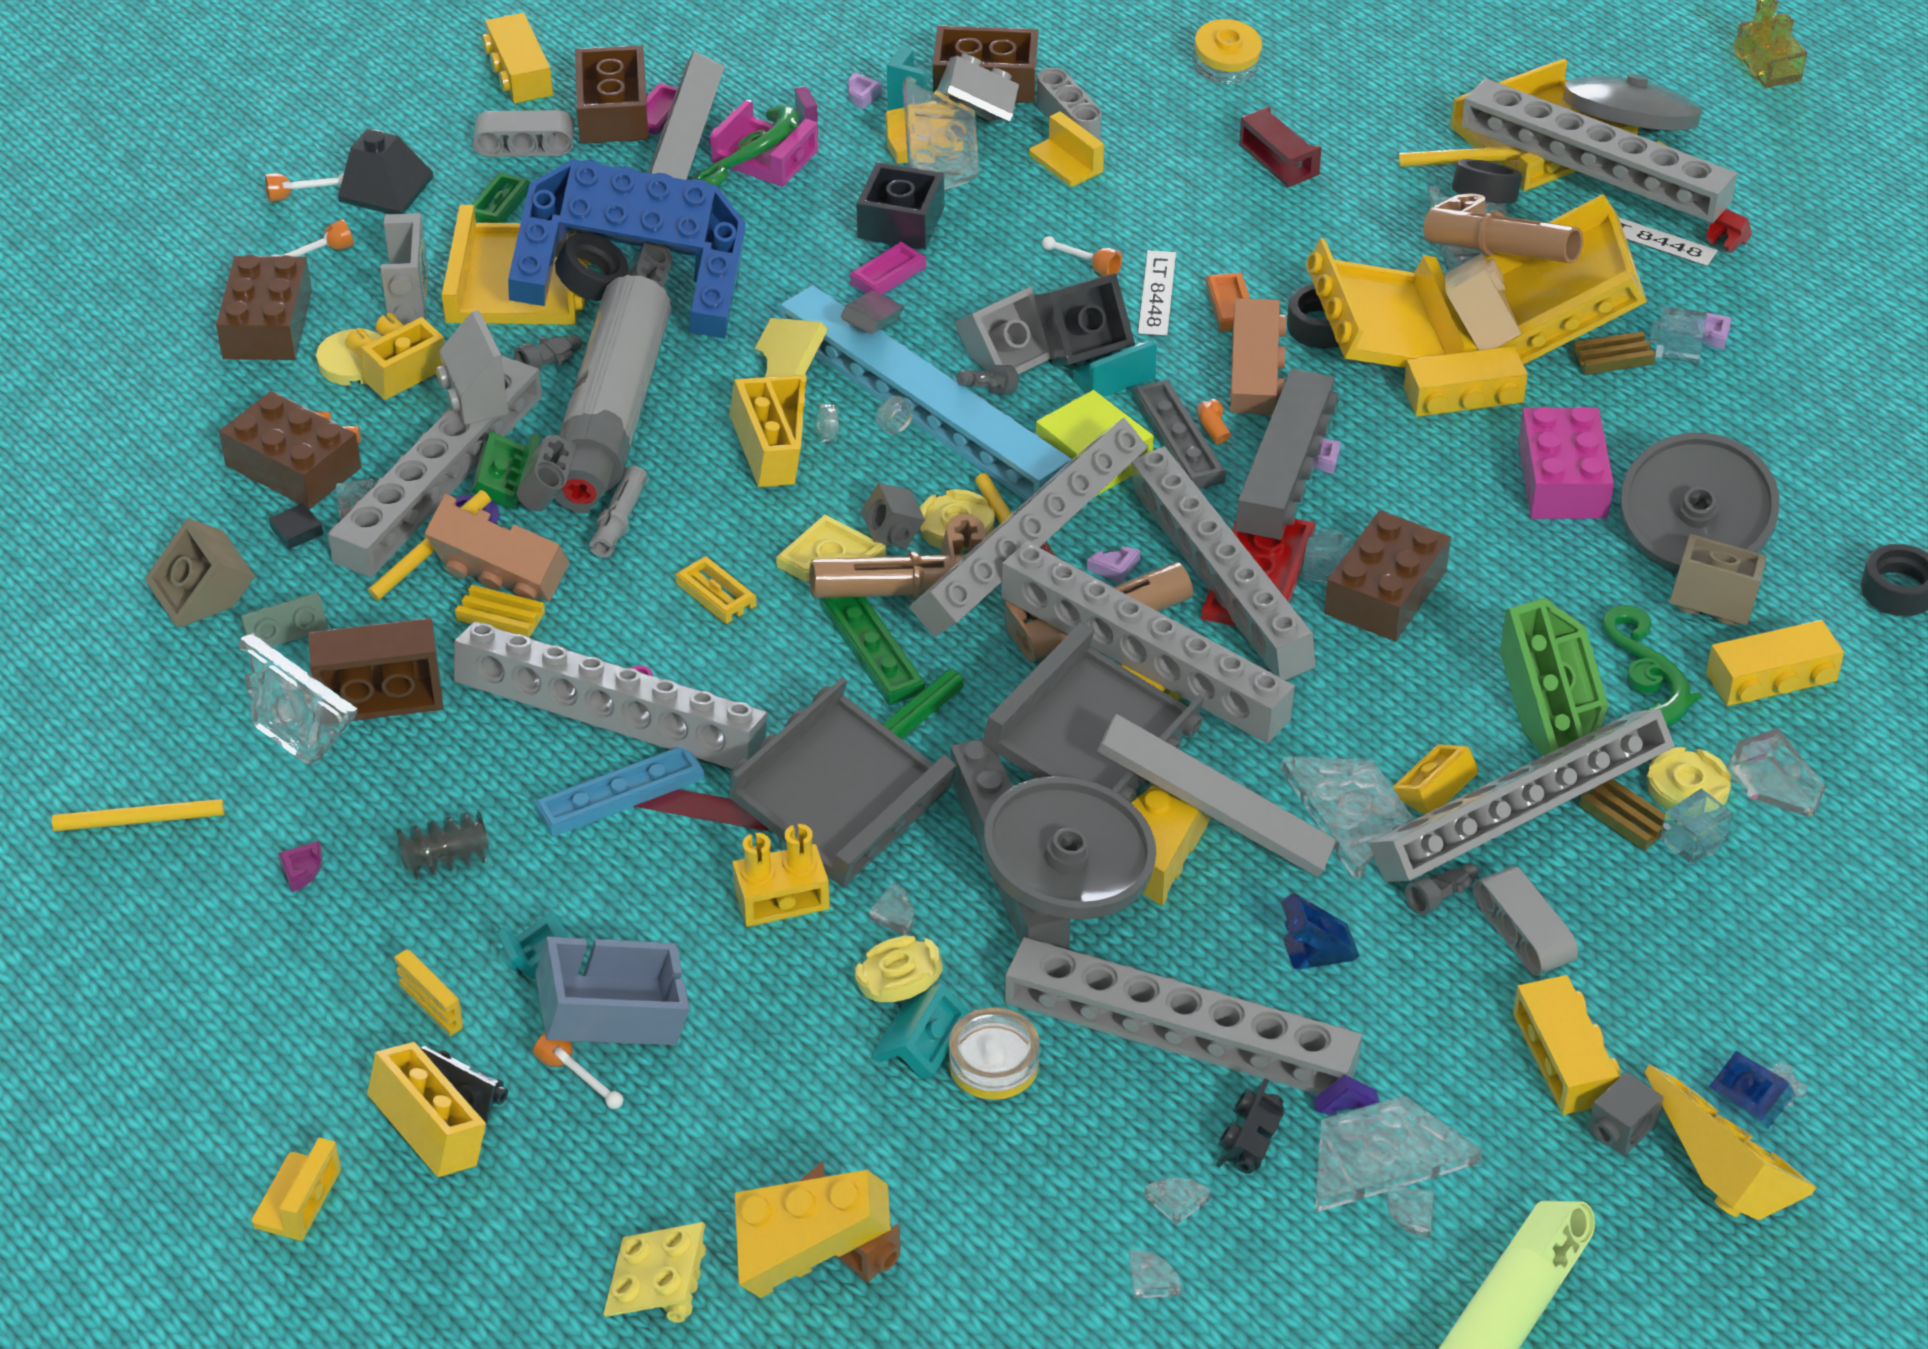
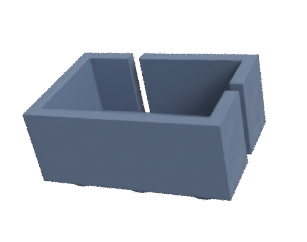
[535,937,690,1045]

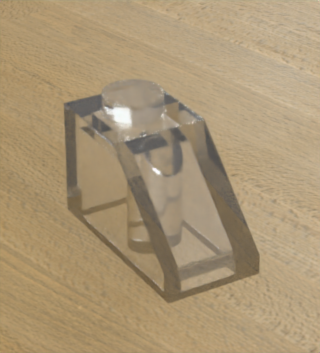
[1726,728,1826,817]

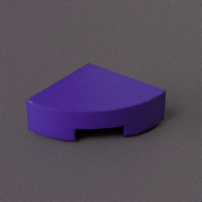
[1313,1075,1379,1115]

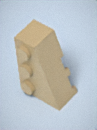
[1444,253,1521,350]

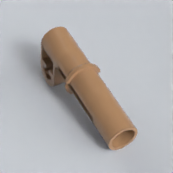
[1423,194,1583,264]
[809,513,987,600]
[1004,562,1193,663]

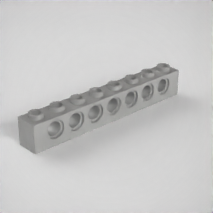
[1462,78,1737,223]
[328,355,542,578]
[909,417,1148,638]
[1131,446,1316,680]
[1001,541,1295,744]
[454,622,767,769]
[1369,709,1675,882]
[1005,937,1362,1095]

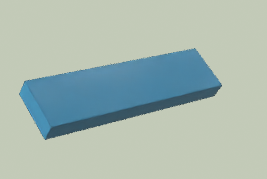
[534,747,705,837]

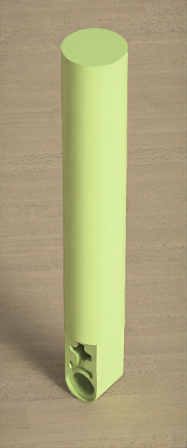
[1438,1201,1595,1349]

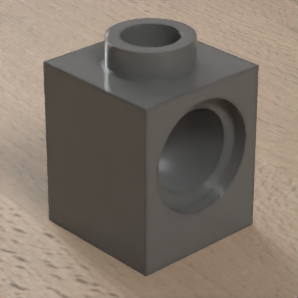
[860,483,925,549]
[1588,1072,1663,1156]

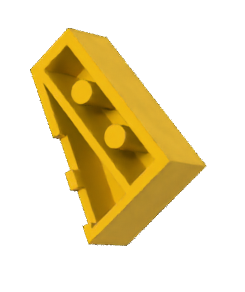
[729,375,807,487]
[1131,784,1211,907]
[735,1170,891,1298]

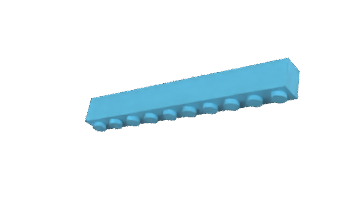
[780,285,1072,501]

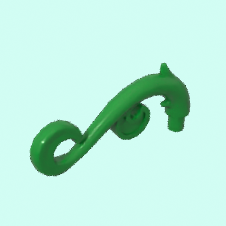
[691,105,799,187]
[1602,605,1702,727]

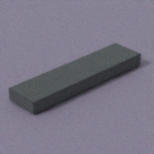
[1133,380,1226,489]

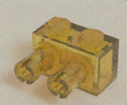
[1734,0,1807,88]

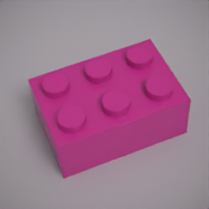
[1518,407,1614,519]

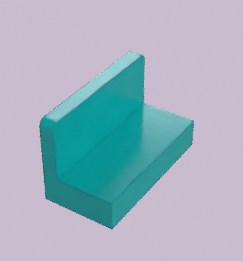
[887,47,928,111]
[1073,340,1157,397]
[872,983,971,1080]

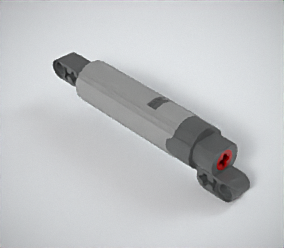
[517,241,672,513]

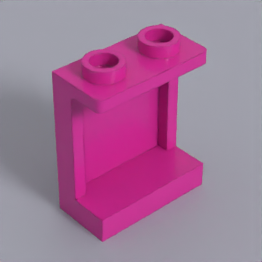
[709,100,819,187]

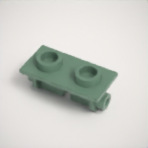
[240,592,328,653]

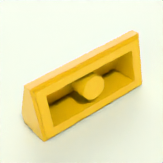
[1389,744,1478,815]

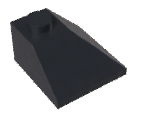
[338,128,434,214]

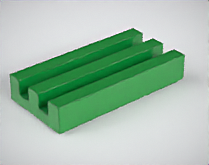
[472,172,530,223]

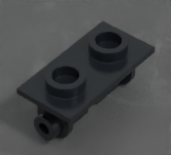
[421,1046,508,1123]
[1216,1078,1285,1174]

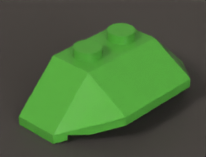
[1500,598,1608,756]

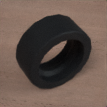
[1452,159,1522,204]
[555,232,629,301]
[1287,284,1339,349]
[1861,544,1928,616]

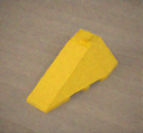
[1644,1064,1817,1220]

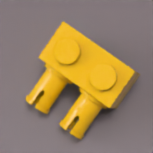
[345,313,444,400]
[732,824,830,927]

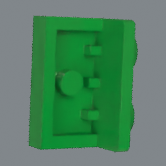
[471,431,540,510]

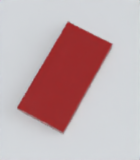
[1201,518,1316,626]

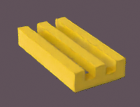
[675,556,757,624]
[455,585,545,638]
[394,949,463,1036]

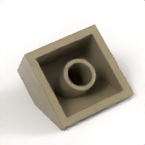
[145,518,255,627]
[1669,534,1767,625]

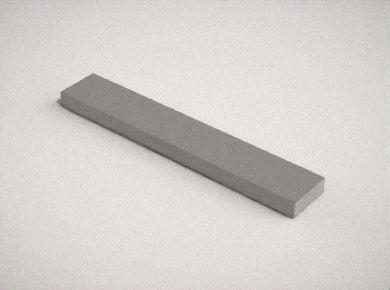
[1097,714,1336,877]

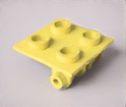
[603,1222,706,1323]

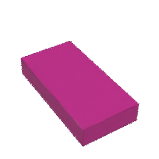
[647,83,677,135]
[850,242,926,295]

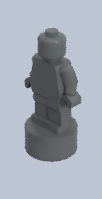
[514,335,582,371]
[956,365,1019,395]
[1405,863,1478,915]

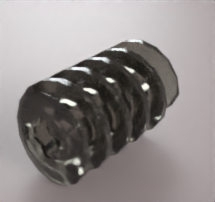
[395,809,489,880]

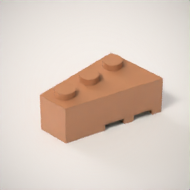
[1230,298,1286,415]
[424,493,570,603]

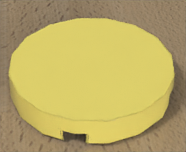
[316,329,382,386]
[919,489,995,551]
[1646,747,1731,817]
[855,936,943,1002]

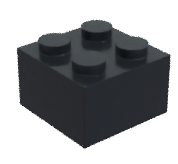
[856,162,945,249]
[1034,273,1135,367]

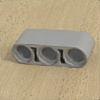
[1037,68,1101,140]
[472,110,575,157]
[1473,866,1578,976]

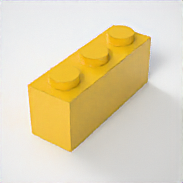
[482,13,553,104]
[1404,346,1528,417]
[1706,620,1844,706]
[1513,975,1621,1115]
[367,1042,486,1177]

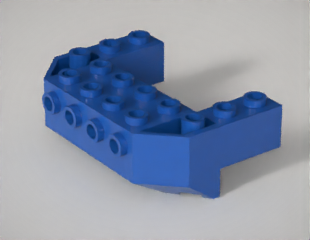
[508,159,746,339]

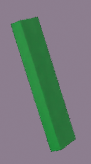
[820,597,925,705]

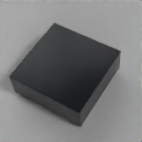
[269,503,323,549]

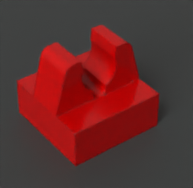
[1707,209,1752,253]

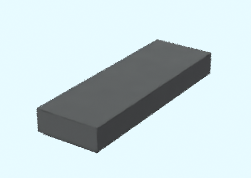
[841,290,905,334]

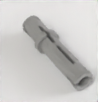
[589,466,648,558]

